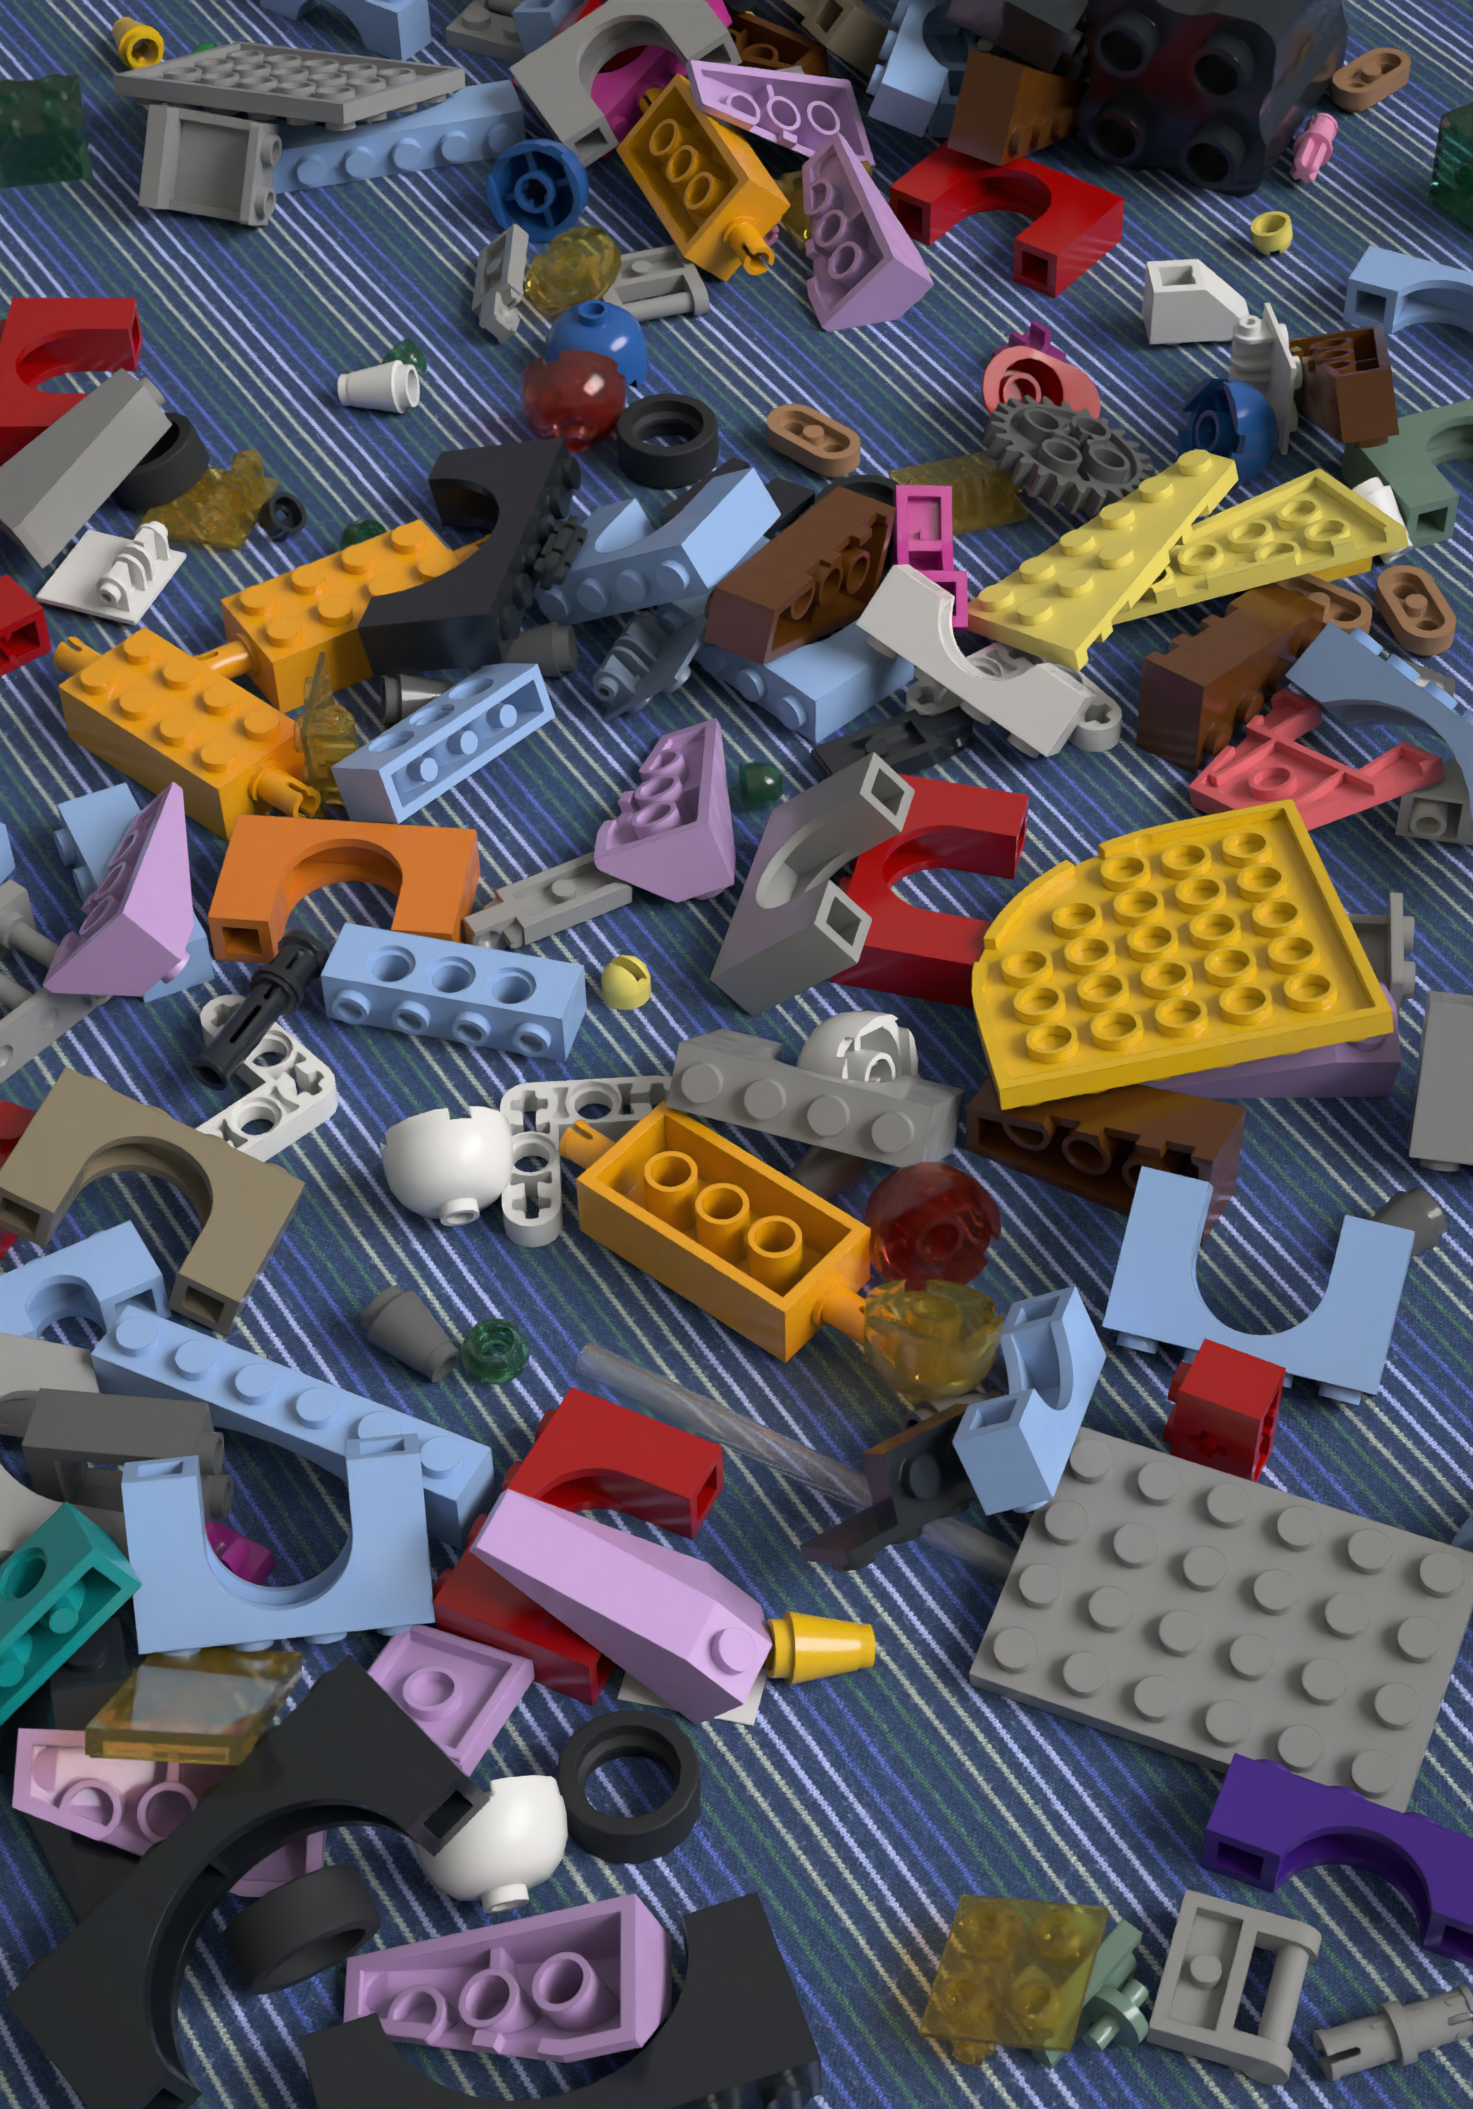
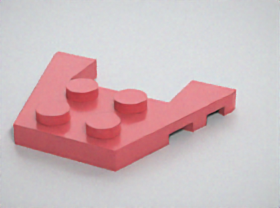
[1188,688,1445,831]

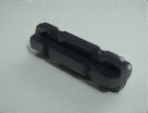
[532,515,588,591]

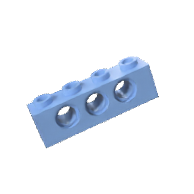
[330,663,556,824]
[320,923,587,1062]

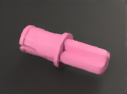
[1290,113,1338,184]

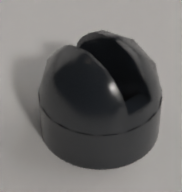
[257,492,307,540]

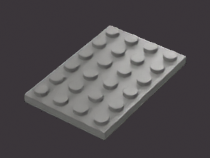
[113,41,465,131]
[969,1426,1473,1813]

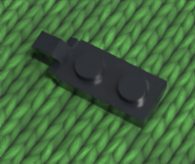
[811,706,974,780]

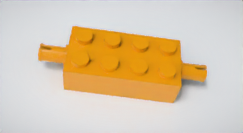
[616,73,791,282]
[192,519,491,714]
[53,627,321,842]
[558,1101,896,1363]

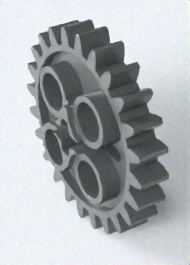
[982,395,1155,519]

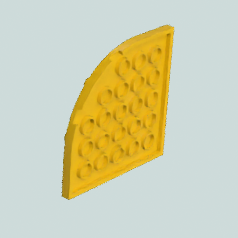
[972,799,1393,1110]

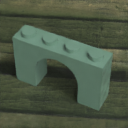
[1341,398,1473,550]

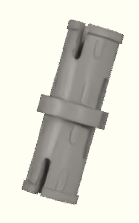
[1313,1984,1473,2083]

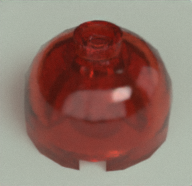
[520,350,627,452]
[862,1162,1001,1299]

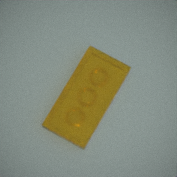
[85,1647,302,1766]

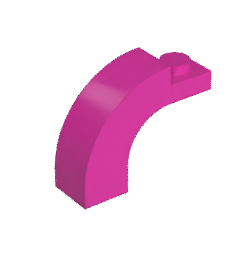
[891,485,968,637]

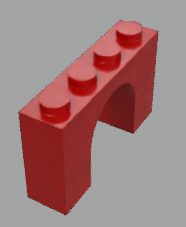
[889,139,1124,298]
[0,298,143,467]
[830,773,1029,1008]
[432,1387,724,1707]

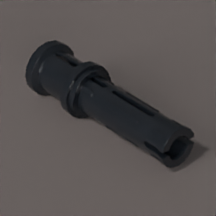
[191,930,330,1091]

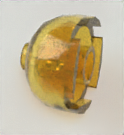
[862,1279,1004,1404]

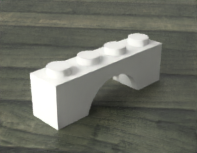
[856,564,1097,758]

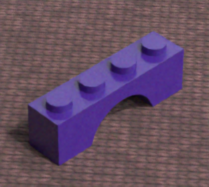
[1199,1753,1473,1967]

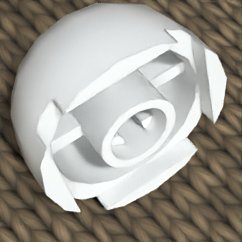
[797,1011,918,1082]
[380,1106,513,1226]
[414,1775,568,1913]

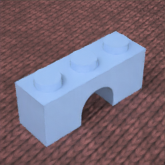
[0,1220,172,1339]

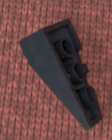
[0,1616,142,1924]

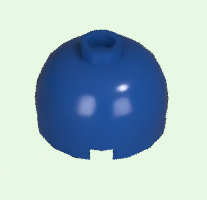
[486,138,589,243]
[545,300,649,401]
[1177,378,1279,487]

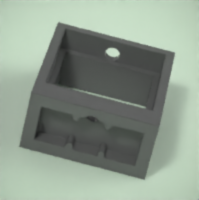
[22,1388,233,1523]

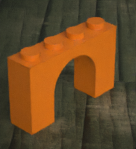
[207,814,481,964]

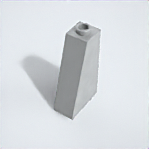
[0,368,172,569]

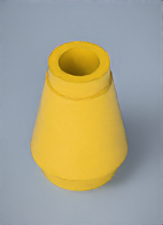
[112,17,164,70]
[765,1611,875,1685]

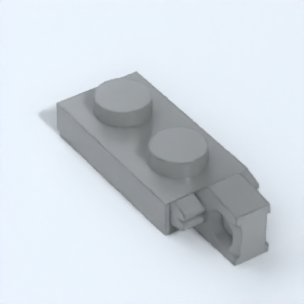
[472,224,529,344]
[463,851,632,951]

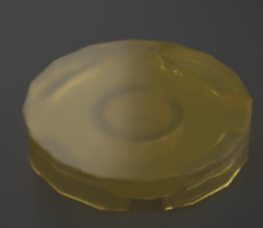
[526,226,621,318]

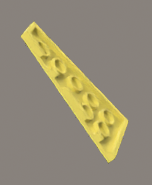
[967,449,1239,671]
[1111,468,1409,625]

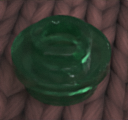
[461,1318,530,1384]

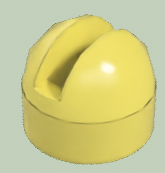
[1250,211,1293,256]
[601,955,651,1010]

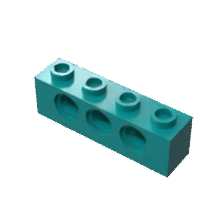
[0,1501,142,1726]

